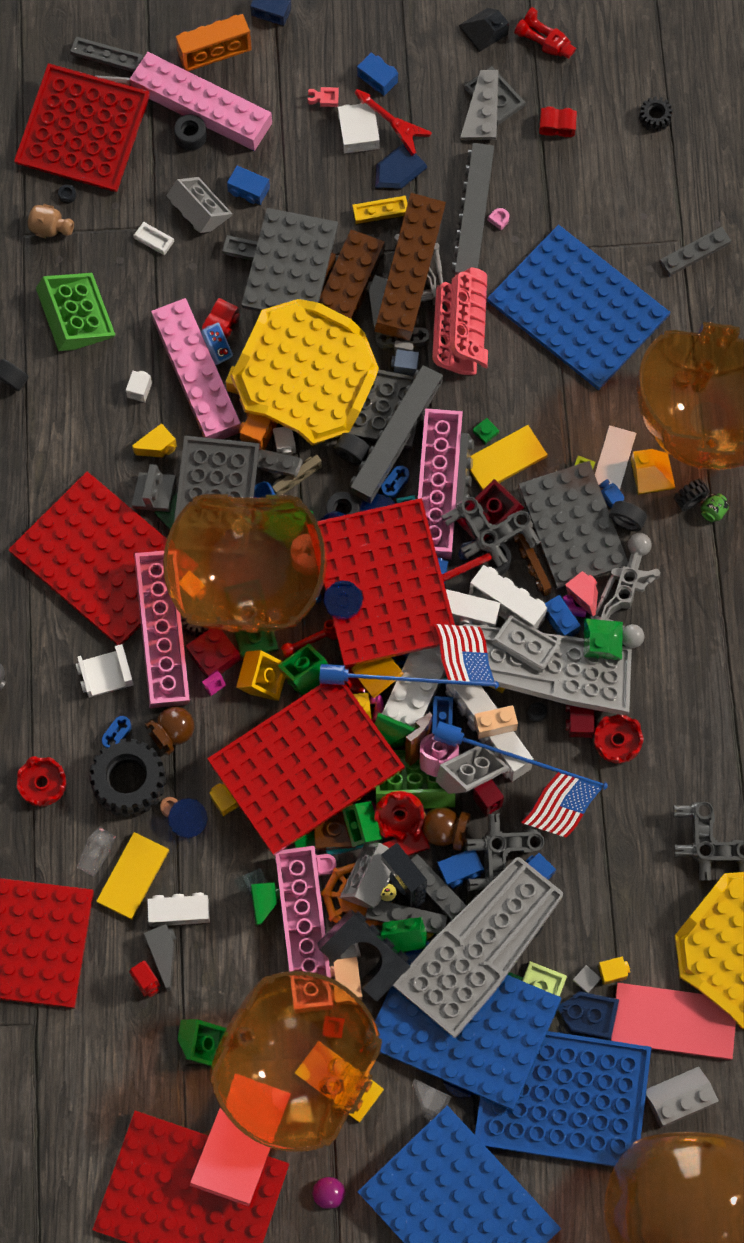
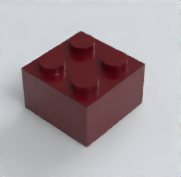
[186,624,241,678]

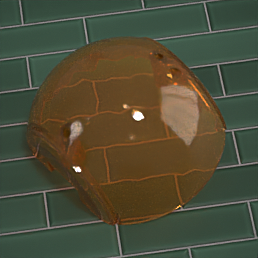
[636,322,744,470]
[163,494,327,633]
[209,971,382,1152]
[604,1132,744,1243]

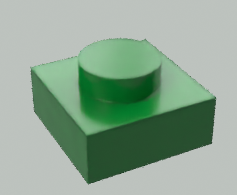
[473,418,499,445]

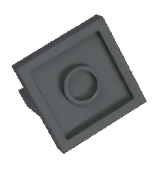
[132,465,177,512]

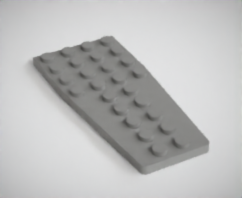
[463,624,632,716]
[393,857,563,1039]

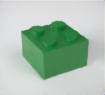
[277,644,328,696]

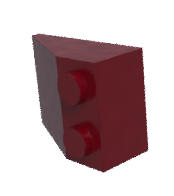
[456,479,525,542]

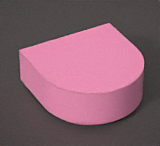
[487,208,509,230]
[316,854,337,876]

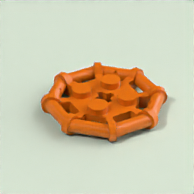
[321,862,395,926]

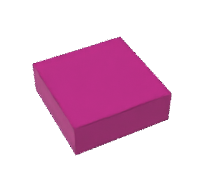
[202,671,226,696]

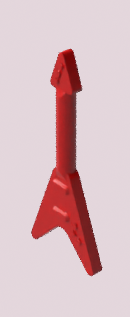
[355,89,432,156]

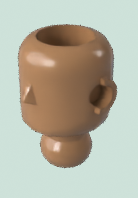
[28,204,74,238]

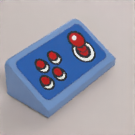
[201,323,233,365]

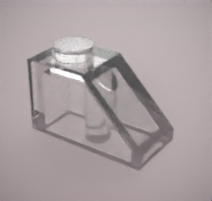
[77,827,116,877]
[412,1079,451,1121]

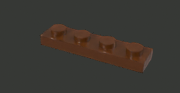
[512,522,552,596]

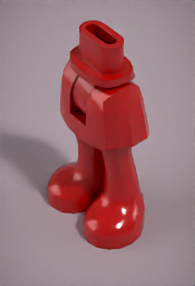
[514,7,576,59]

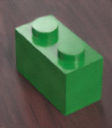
[342,801,382,847]
[381,917,428,952]

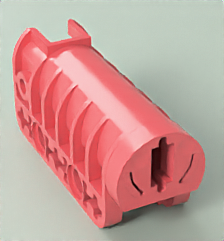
[432,268,488,375]

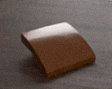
[405,712,432,766]

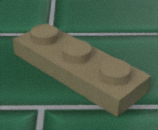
[272,455,322,499]

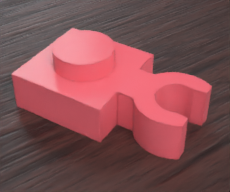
[308,87,339,107]

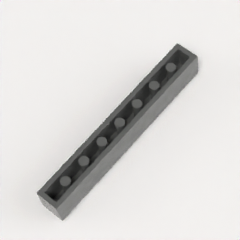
[452,143,494,275]
[349,365,443,504]

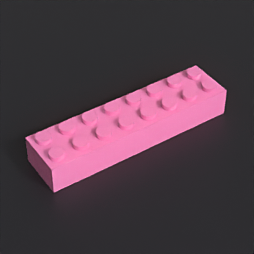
[130,52,272,151]
[151,298,241,440]
[418,409,463,560]
[134,550,190,708]
[275,846,335,1012]

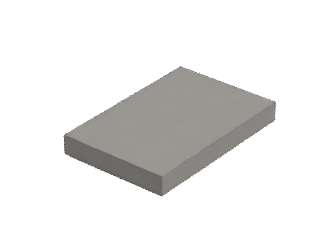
[492,614,561,673]

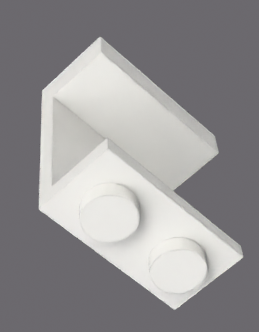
[338,103,379,154]
[76,644,134,698]

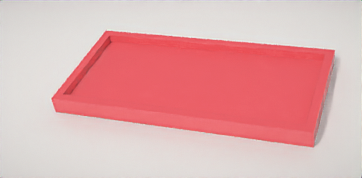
[611,983,736,1060]
[190,1074,291,1206]

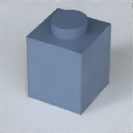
[391,349,419,376]

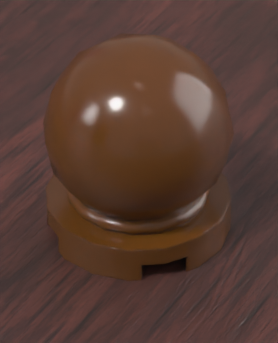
[144,707,195,756]
[422,807,470,852]

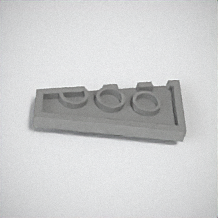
[460,70,499,140]

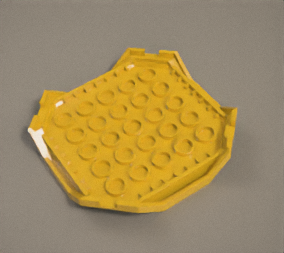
[230,299,379,445]
[674,872,744,1030]

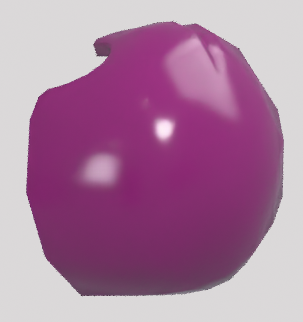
[312,1177,346,1209]

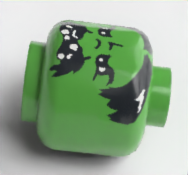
[701,493,729,522]

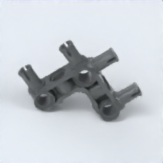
[441,497,541,567]
[673,802,744,881]
[465,812,544,892]

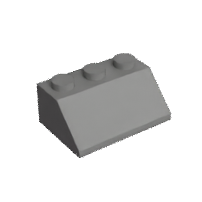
[166,177,232,233]
[436,743,509,794]
[340,843,391,908]
[646,1066,719,1129]

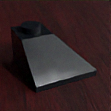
[459,8,509,52]

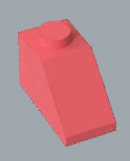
[565,571,598,617]

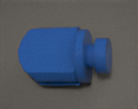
[599,479,624,508]

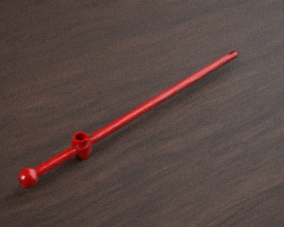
[281,553,492,658]

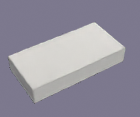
[134,222,174,255]

